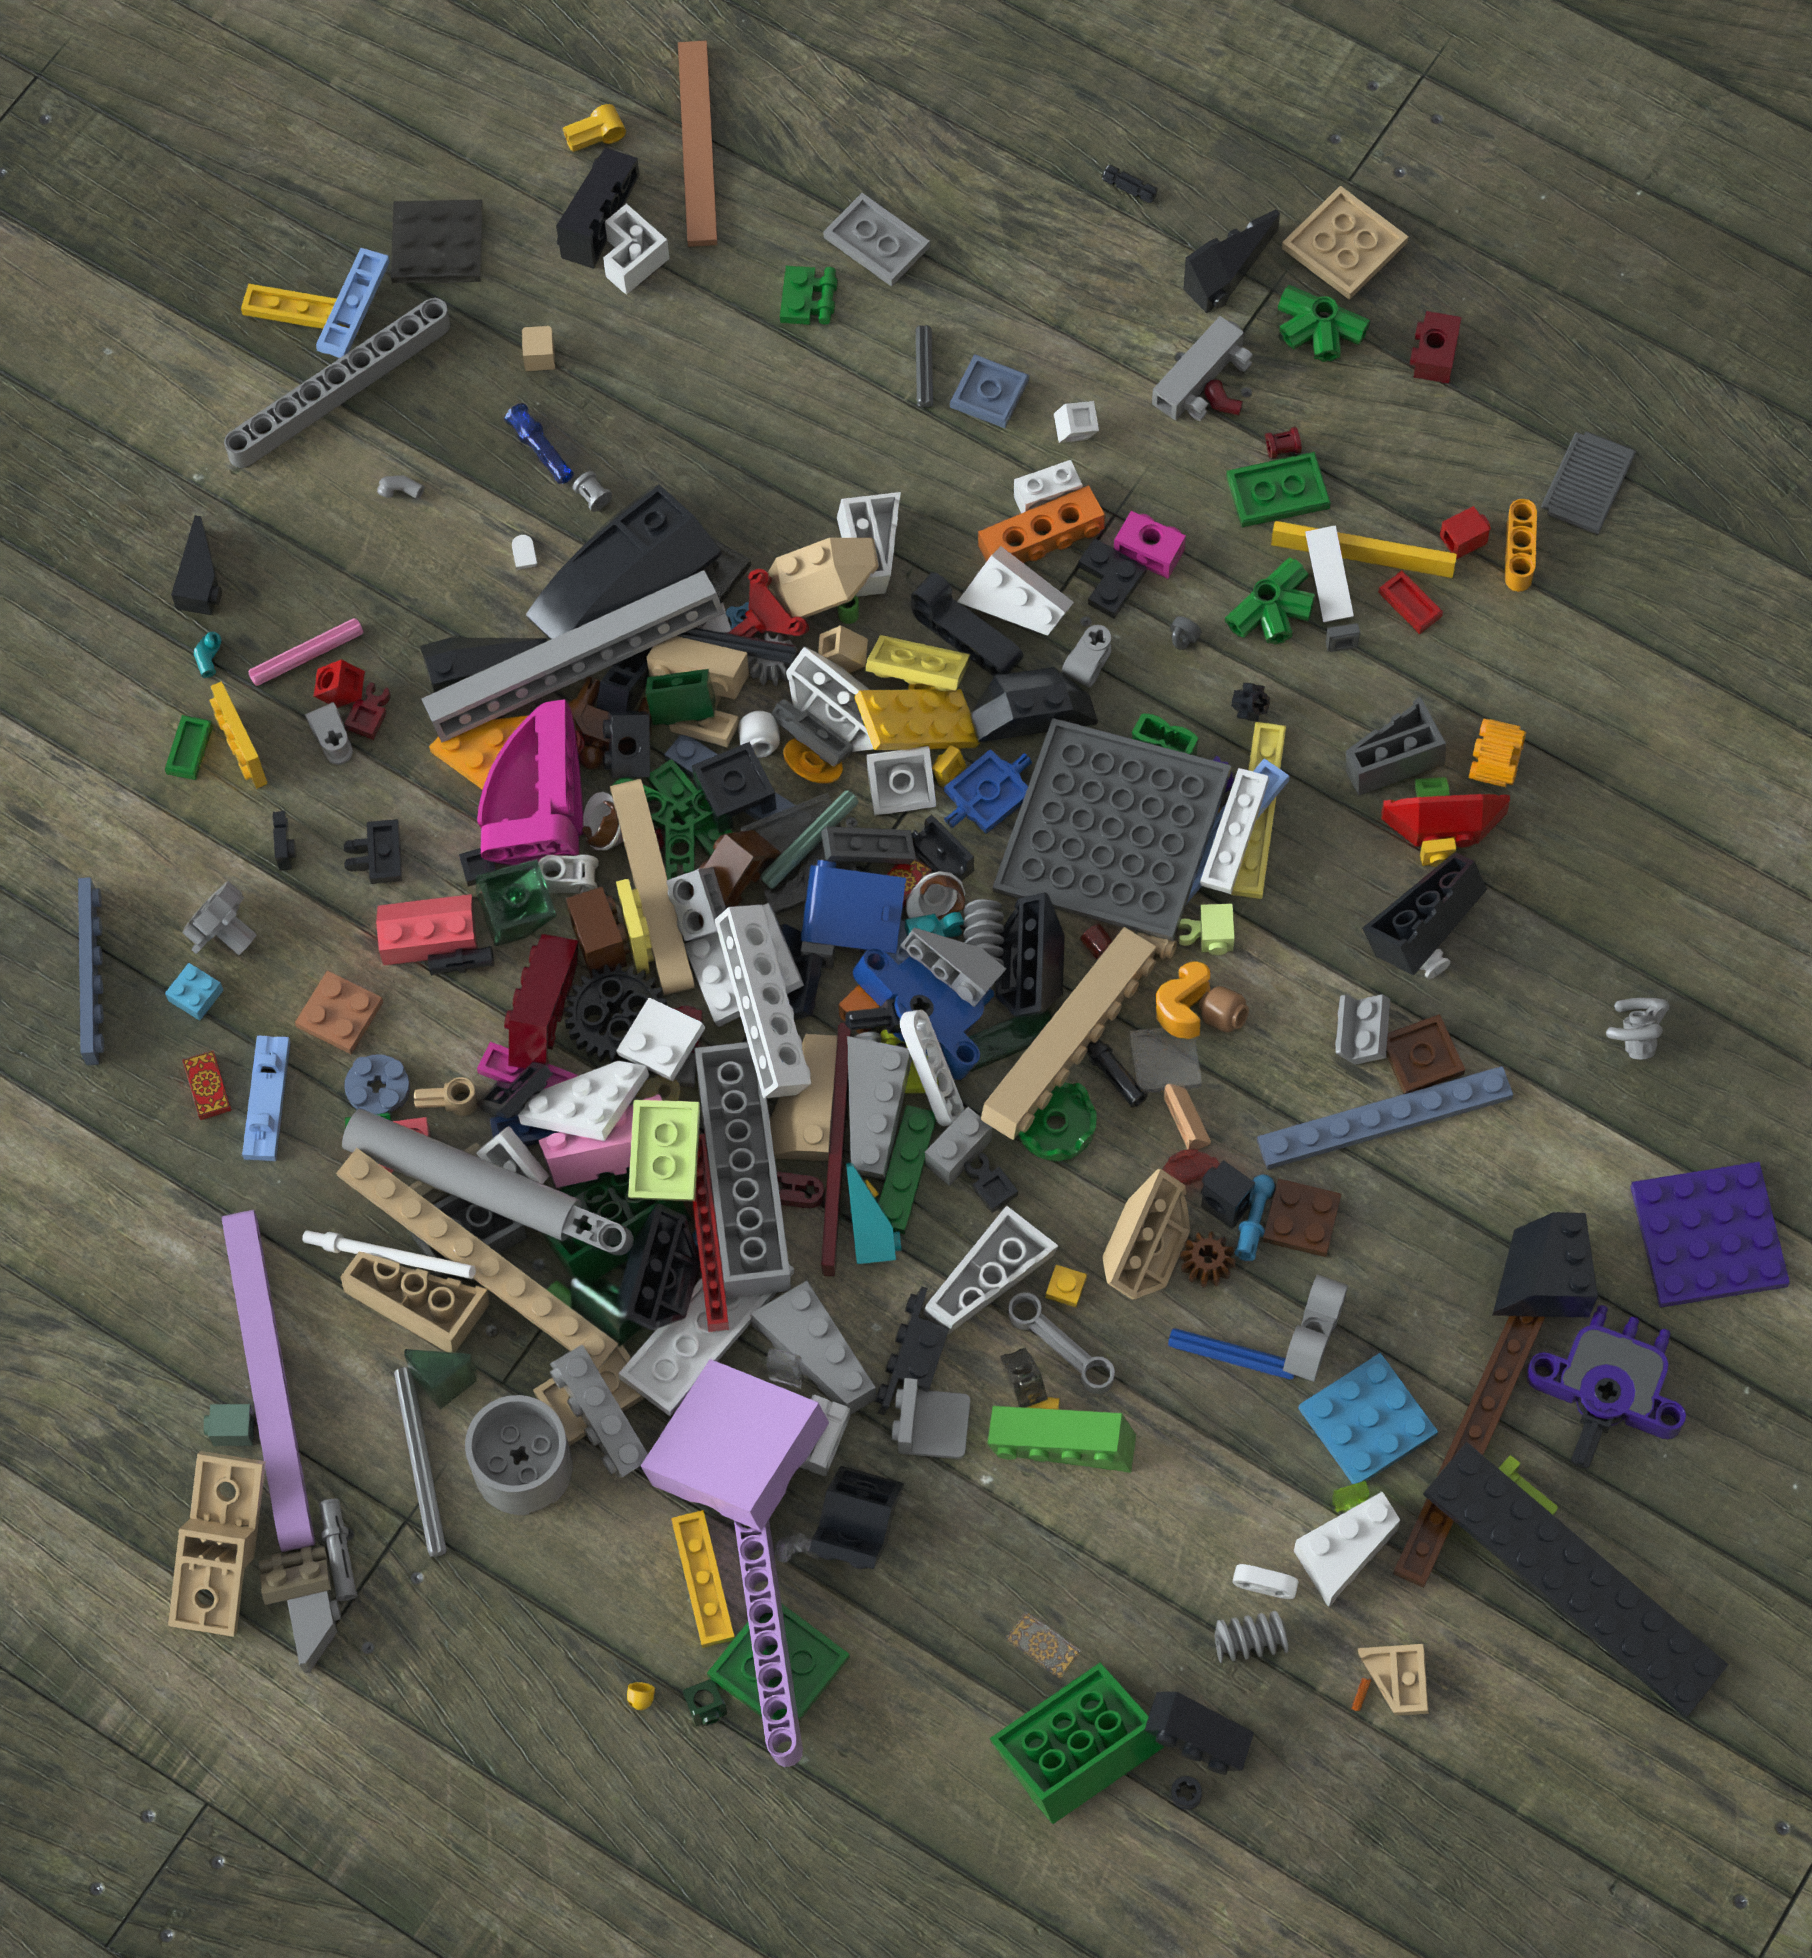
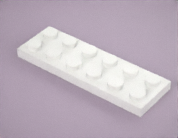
[618,1265,794,1416]

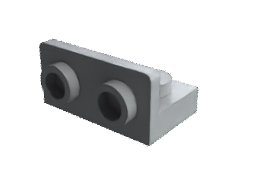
[1335,994,1390,1065]

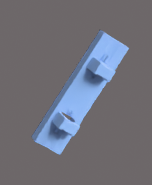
[316,248,390,358]
[242,1036,290,1161]

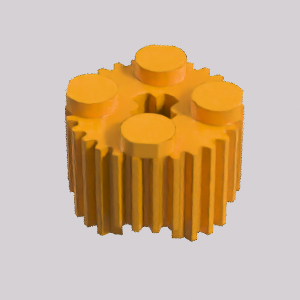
[1469,718,1526,788]

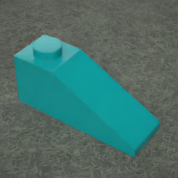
[846,1163,902,1264]

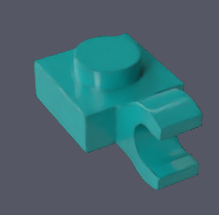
[904,912,964,937]

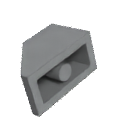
[287,1591,341,1673]

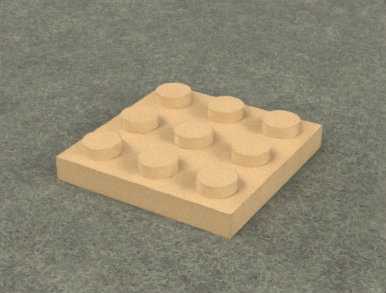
[1282,186,1408,300]

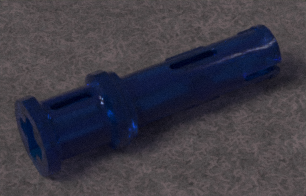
[504,403,574,484]

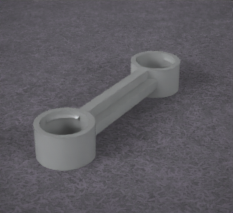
[1009,1293,1115,1394]

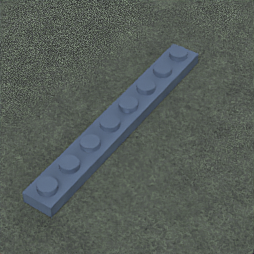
[1257,1066,1513,1170]

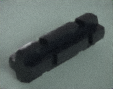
[1102,165,1158,203]

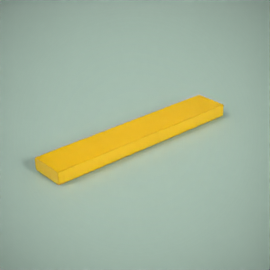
[1271,521,1457,578]

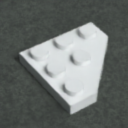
[518,1061,649,1141]

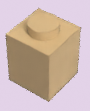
[818,626,868,673]

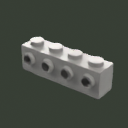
[550,1345,648,1478]

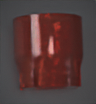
[1080,923,1112,959]

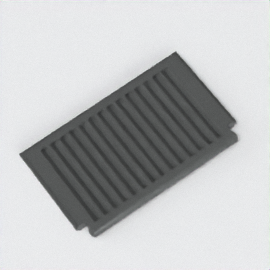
[1541,431,1637,535]

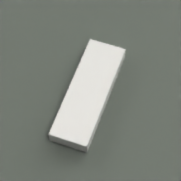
[1305,525,1354,623]

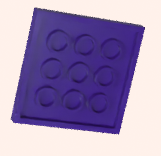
[1630,1162,1790,1308]

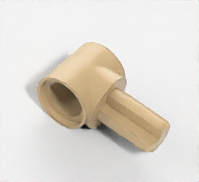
[414,1077,478,1116]

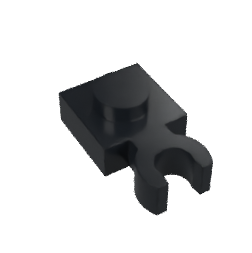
[273,811,297,871]
[964,1152,1018,1213]

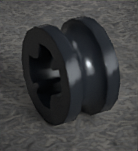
[1171,1776,1202,1810]

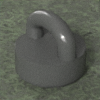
[1170,616,1202,650]

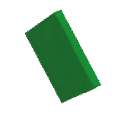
[1226,452,1331,528]

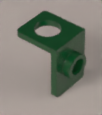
[683,1679,728,1727]

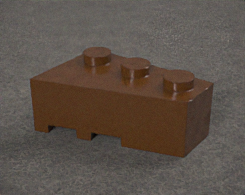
[689,830,782,927]

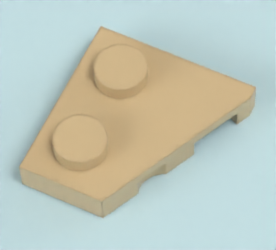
[1358,1644,1429,1716]

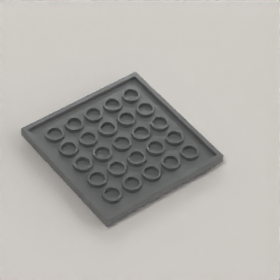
[992,718,1232,942]

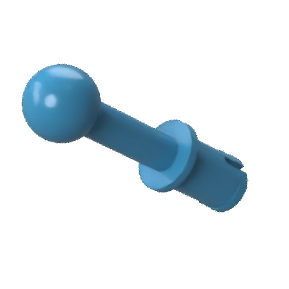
[1234,1174,1276,1261]

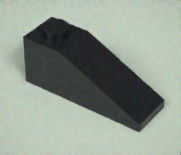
[171,515,222,615]
[597,647,652,712]

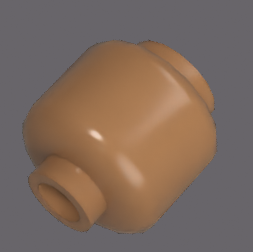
[1199,986,1249,1033]

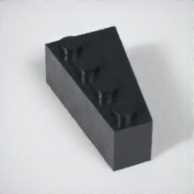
[1362,852,1487,976]

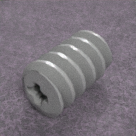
[963,899,1004,966]
[1215,1611,1288,1663]

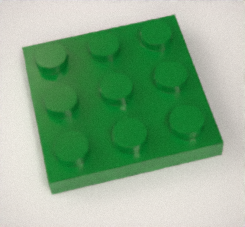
[707,1603,850,1722]

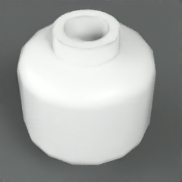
[738,711,780,757]

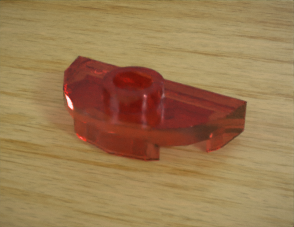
[1163,1149,1220,1185]

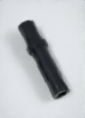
[1086,1039,1148,1108]

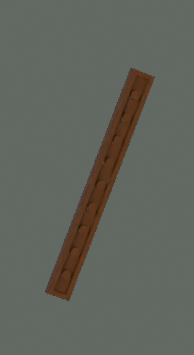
[1393,1316,1546,1588]

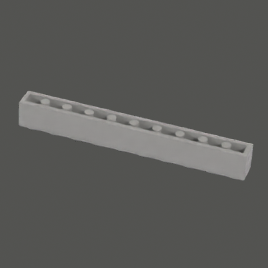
[422,570,724,743]

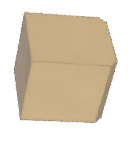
[522,326,555,371]

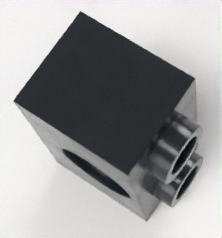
[603,711,650,778]
[1200,1160,1255,1229]

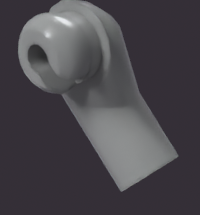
[377,475,425,499]

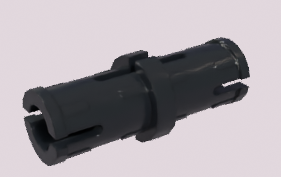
[428,946,494,976]

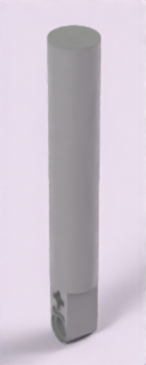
[342,1108,634,1255]

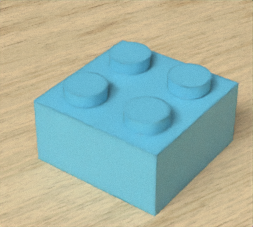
[165,963,223,1021]

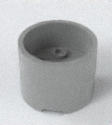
[465,1395,573,1515]

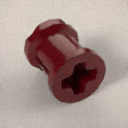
[1265,426,1302,459]

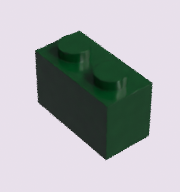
[646,669,716,725]

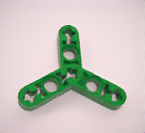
[611,778,713,885]

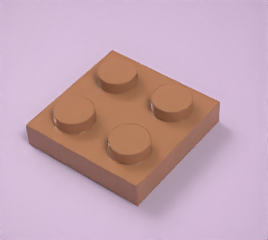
[295,971,383,1054]

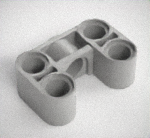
[1283,1274,1349,1382]

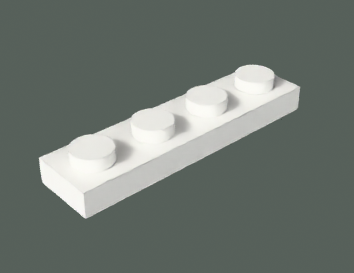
[1200,768,1269,894]

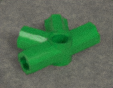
[1278,285,1371,362]
[1225,557,1315,645]

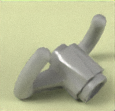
[1606,997,1669,1059]

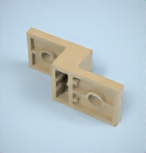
[168,1451,266,1637]

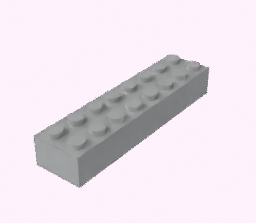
[695,1042,791,1298]

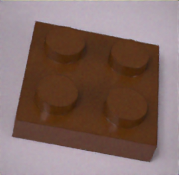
[1386,1014,1465,1094]
[1263,1178,1342,1257]

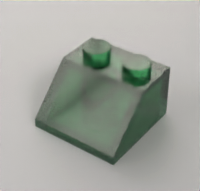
[476,859,556,947]

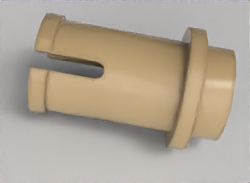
[1137,932,1177,960]

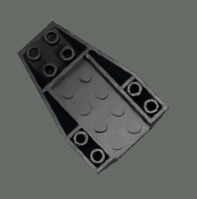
[526,484,723,640]

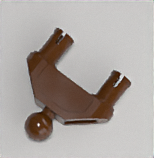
[568,677,652,770]

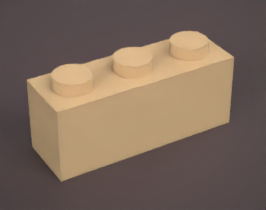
[647,636,749,699]

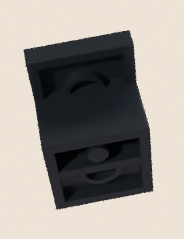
[809,1465,904,1569]

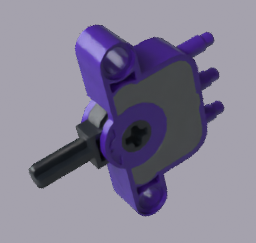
[1526,1305,1686,1469]

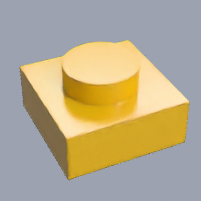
[932,745,967,788]
[1420,838,1456,867]
[1045,1265,1087,1308]

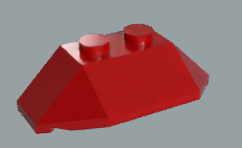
[1381,794,1510,848]

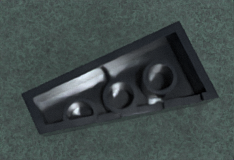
[556,148,640,269]

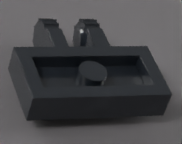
[343,819,402,884]

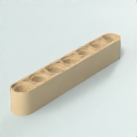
[610,779,695,996]

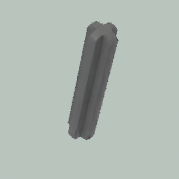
[916,325,933,408]

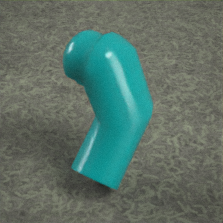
[194,631,222,678]

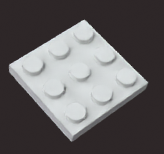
[684,903,804,1027]

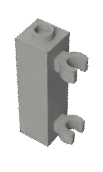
[1152,316,1253,421]

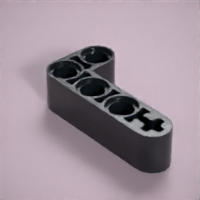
[911,572,1024,676]

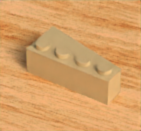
[341,1251,489,1356]

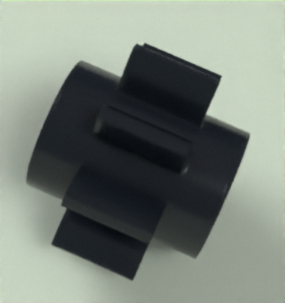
[1231,682,1270,722]

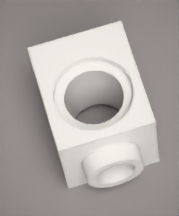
[1054,401,1099,443]

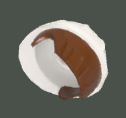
[582,792,624,850]
[906,871,966,921]

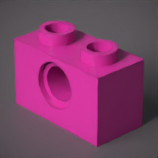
[1114,511,1186,579]

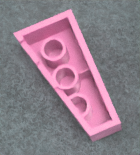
[538,1094,662,1188]

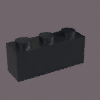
[1144,1691,1254,1775]

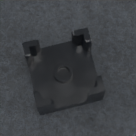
[692,742,777,833]

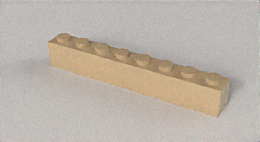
[981,927,1156,1140]

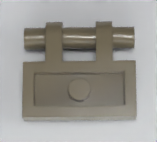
[259,1546,331,1605]

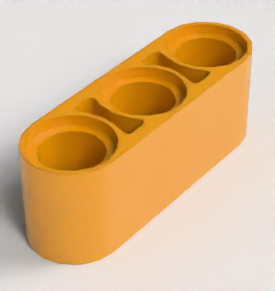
[1505,499,1537,592]

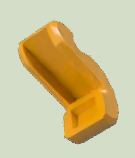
[1156,961,1210,1039]

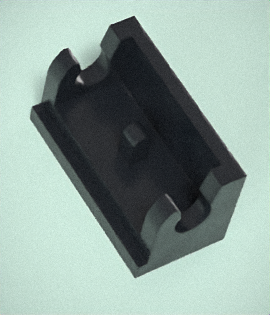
[912,814,974,881]

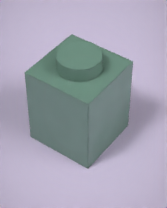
[204,1404,255,1446]

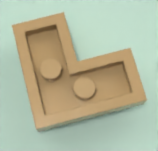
[669,695,739,747]

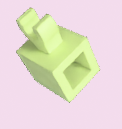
[1178,904,1235,955]

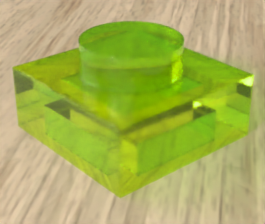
[1332,1481,1370,1512]

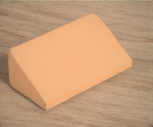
[1164,1084,1211,1152]

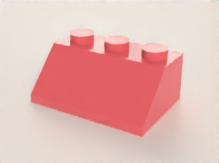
[376,894,478,966]

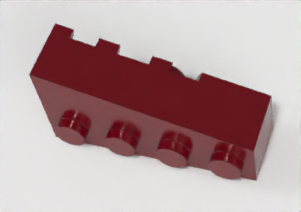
[504,934,579,1069]

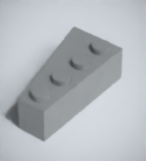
[847,1036,912,1180]
[750,1281,876,1415]

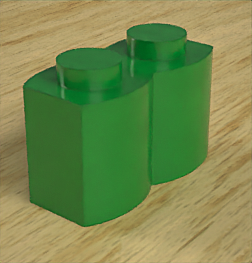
[1132,713,1198,756]

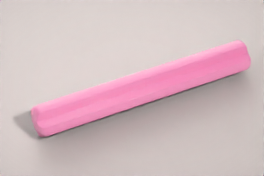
[248,618,363,686]

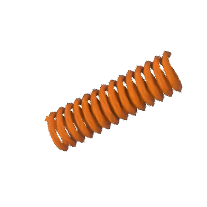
[1351,1678,1371,1711]

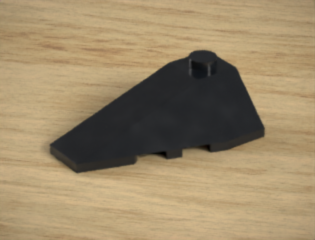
[1183,209,1280,313]
[420,638,547,693]

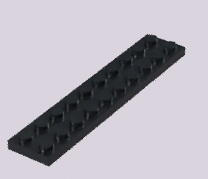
[1423,1442,1729,1718]

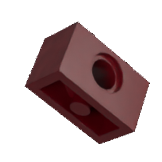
[1409,311,1462,384]

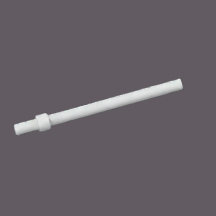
[303,1230,476,1279]

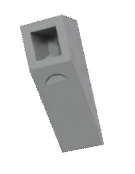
[900,928,1006,1007]

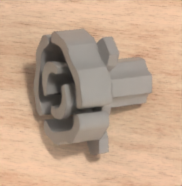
[182,881,257,955]

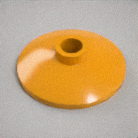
[783,738,843,783]

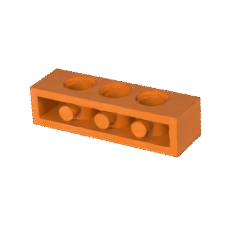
[978,485,1105,563]

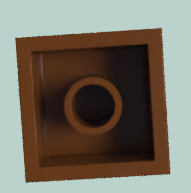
[566,886,630,979]

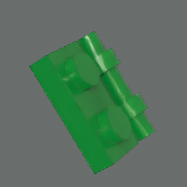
[780,265,838,325]

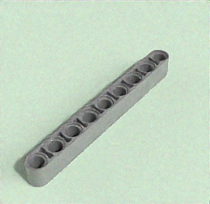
[224,298,450,468]

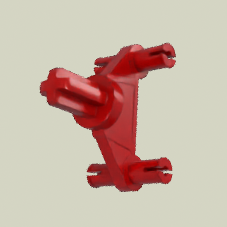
[728,569,809,638]

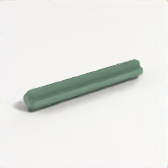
[760,790,859,888]

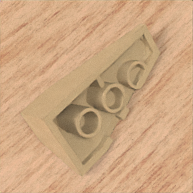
[770,1034,837,1161]

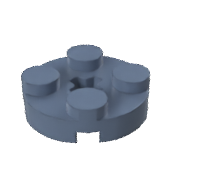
[345,1054,410,1115]

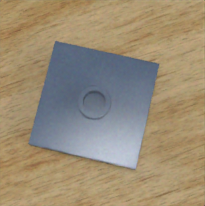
[950,354,1029,428]

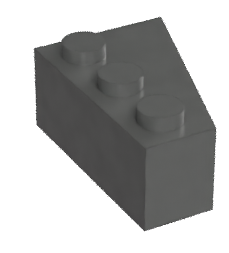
[1346,696,1446,796]

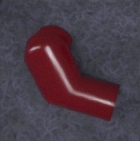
[1204,379,1243,416]

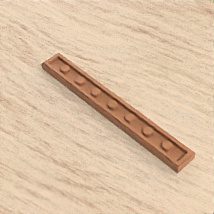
[678,41,717,247]

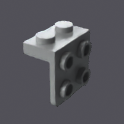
[892,1378,970,1459]

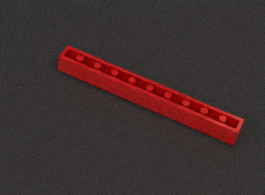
[692,1134,729,1332]

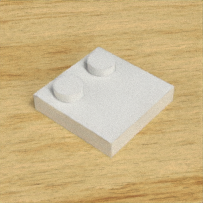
[616,998,705,1081]

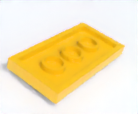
[854,689,981,750]

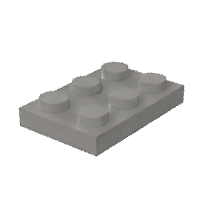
[824,193,930,287]

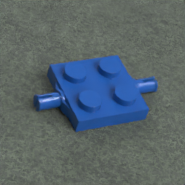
[944,749,1032,834]

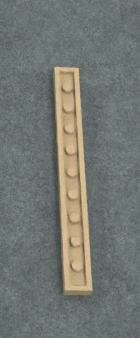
[336,1148,618,1371]

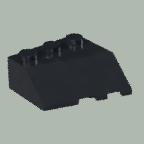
[1492,1212,1598,1318]

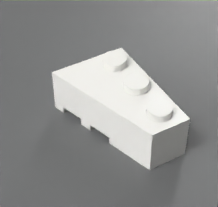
[837,492,901,597]
[957,546,1074,636]
[1294,1491,1400,1607]

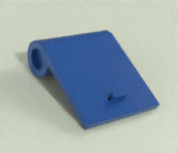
[801,860,906,954]

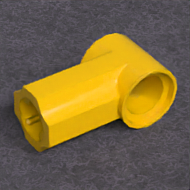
[563,104,626,152]

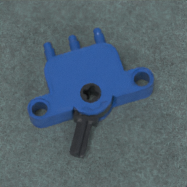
[845,947,994,1080]

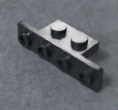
[773,924,823,1032]
[875,1286,949,1415]

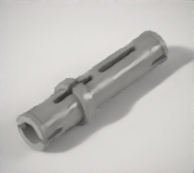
[319,1498,358,1601]

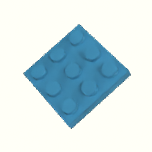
[1298,1353,1438,1488]

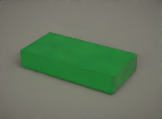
[165,715,213,780]

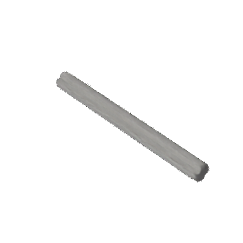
[394,1367,447,1557]

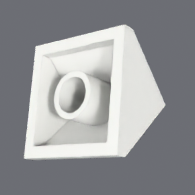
[867,746,937,815]

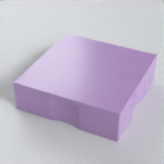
[641,1359,829,1531]

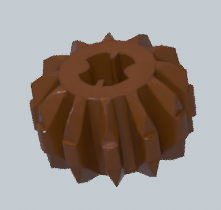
[1180,1231,1236,1288]

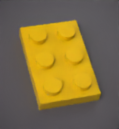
[209,681,268,789]

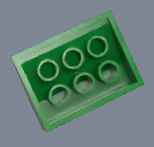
[989,1663,1164,1824]

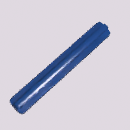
[1168,1328,1295,1380]

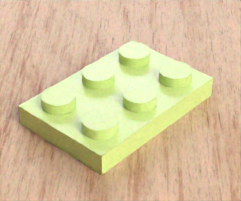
[628,1100,700,1201]

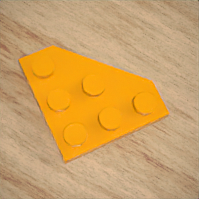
[429,715,529,790]

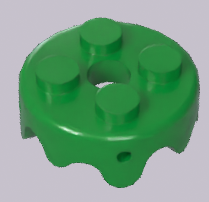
[1018,1082,1097,1161]

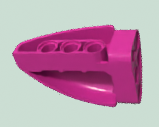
[477,699,584,867]

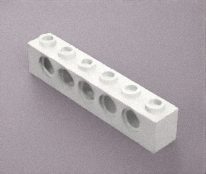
[715,905,811,1098]

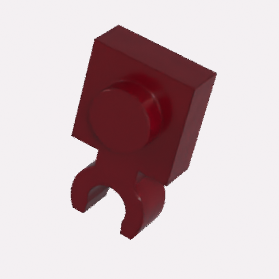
[344,682,391,740]

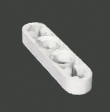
[900,1010,964,1126]

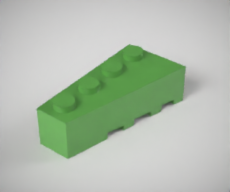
[987,1406,1136,1473]

